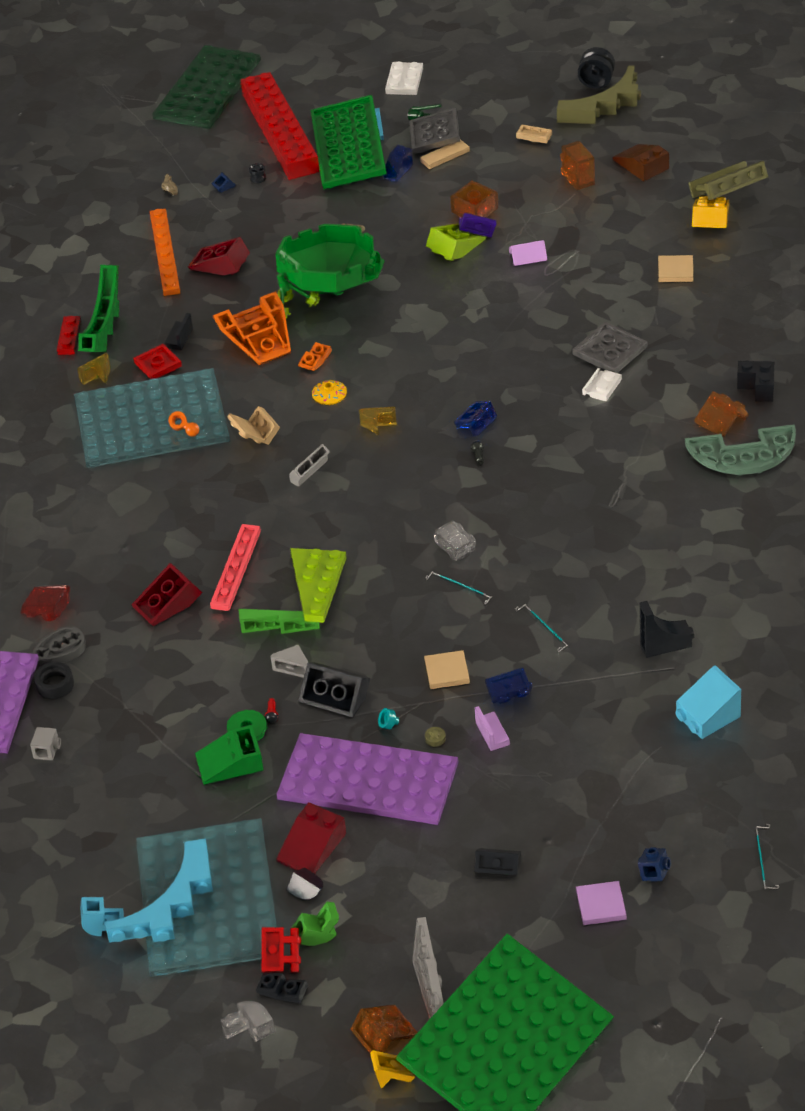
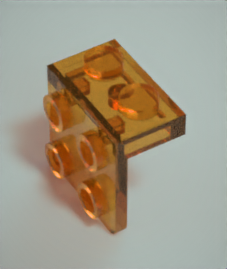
[695,391,749,437]

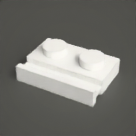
[582,368,622,401]

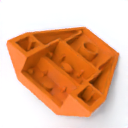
[213,291,291,365]

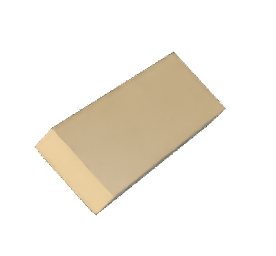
[420,139,470,169]

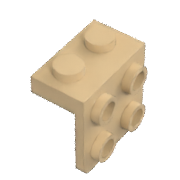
[227,406,280,445]

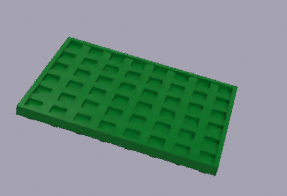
[396,933,614,1111]

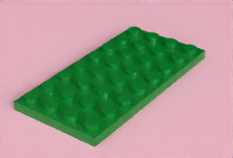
[311,95,387,189]

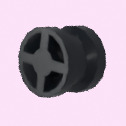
[249,163,266,183]

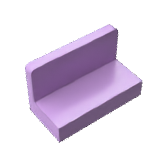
[509,240,547,266]
[475,706,510,751]

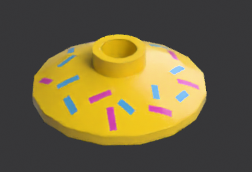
[312,380,347,405]

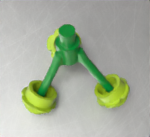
[276,273,320,318]

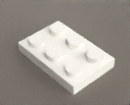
[385,61,423,95]

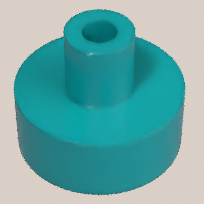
[378,708,399,730]

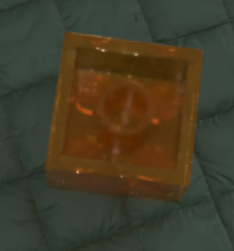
[560,141,595,190]
[450,180,498,218]

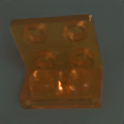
[350,1005,418,1053]

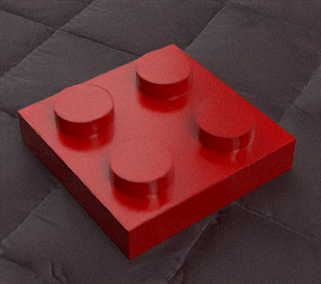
[133,344,182,381]

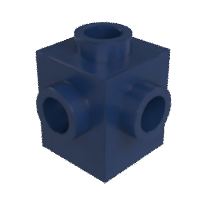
[638,847,671,881]

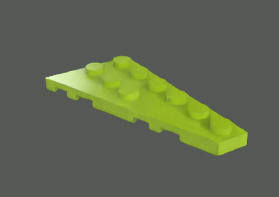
[290,548,347,623]

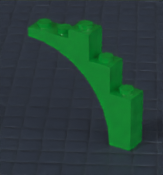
[78,265,119,352]

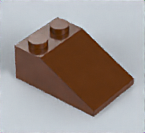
[613,144,669,181]

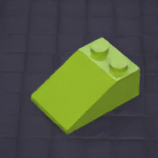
[426,223,486,261]

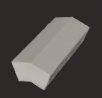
[289,444,330,486]

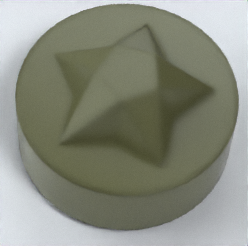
[425,727,446,747]

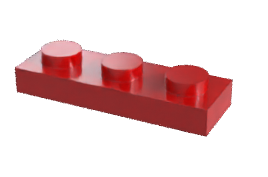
[57,316,82,355]

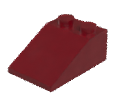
[188,237,250,275]
[131,563,203,626]
[276,802,346,874]

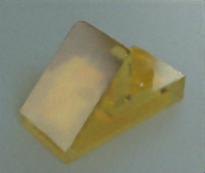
[77,353,111,385]
[359,407,397,435]

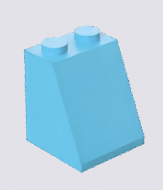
[676,665,741,739]

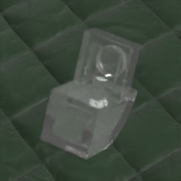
[221,1001,275,1042]

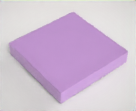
[576,881,626,925]

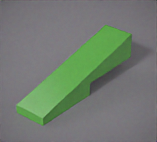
[239,609,320,634]

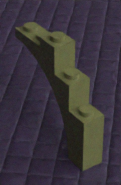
[557,66,641,124]

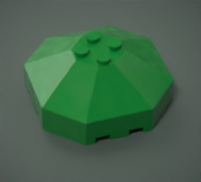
[276,224,385,295]

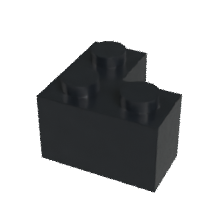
[737,360,775,402]

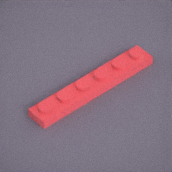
[210,524,261,611]

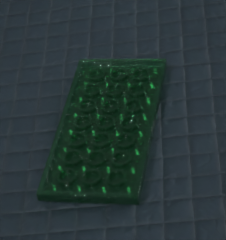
[152,45,261,129]

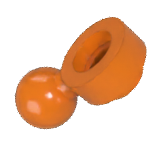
[168,411,200,437]

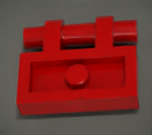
[261,927,301,973]

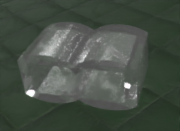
[434,521,476,561]

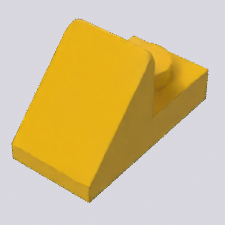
[370,1050,415,1088]

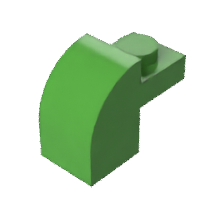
[292,901,339,946]

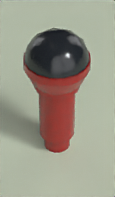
[264,698,279,724]

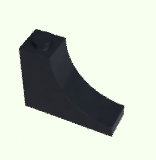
[639,601,694,658]

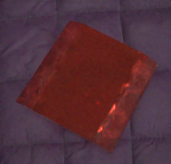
[21,585,70,621]

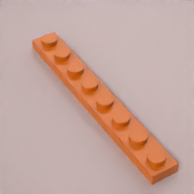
[150,208,181,296]

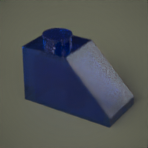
[382,145,413,182]

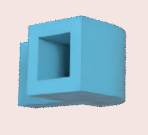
[80,897,124,936]

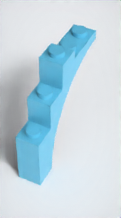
[105,838,213,943]

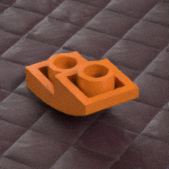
[298,342,332,371]

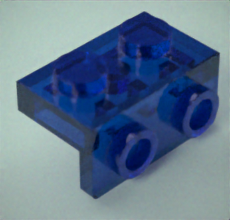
[485,668,533,704]

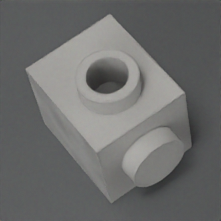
[30,727,61,760]

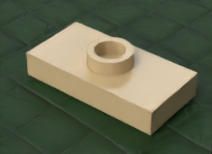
[516,125,552,143]

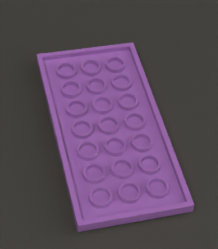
[277,733,459,825]

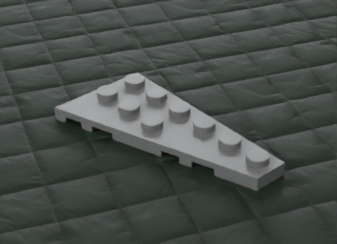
[412,917,444,1019]

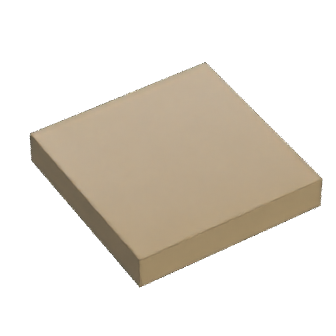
[658,255,693,282]
[424,650,470,689]

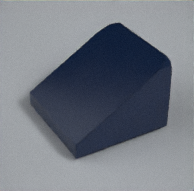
[211,172,236,193]

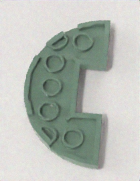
[685,424,796,475]

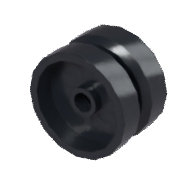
[578,47,615,89]

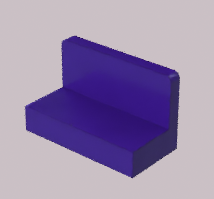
[459,213,497,238]

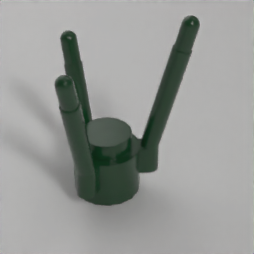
[408,104,442,120]

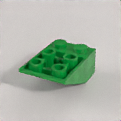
[195,725,264,785]

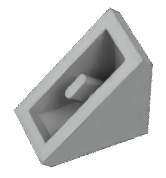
[271,645,308,678]

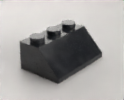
[298,662,370,717]

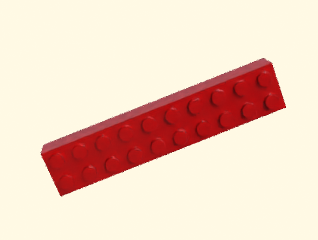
[241,72,320,180]

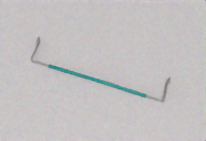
[426,571,492,605]
[515,604,568,652]
[756,824,779,889]

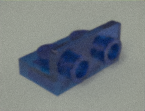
[454,401,497,436]

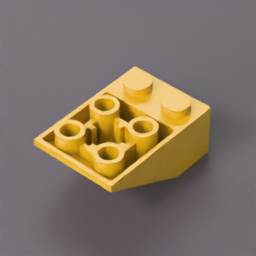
[692,196,730,228]

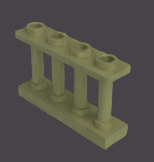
[688,161,768,200]

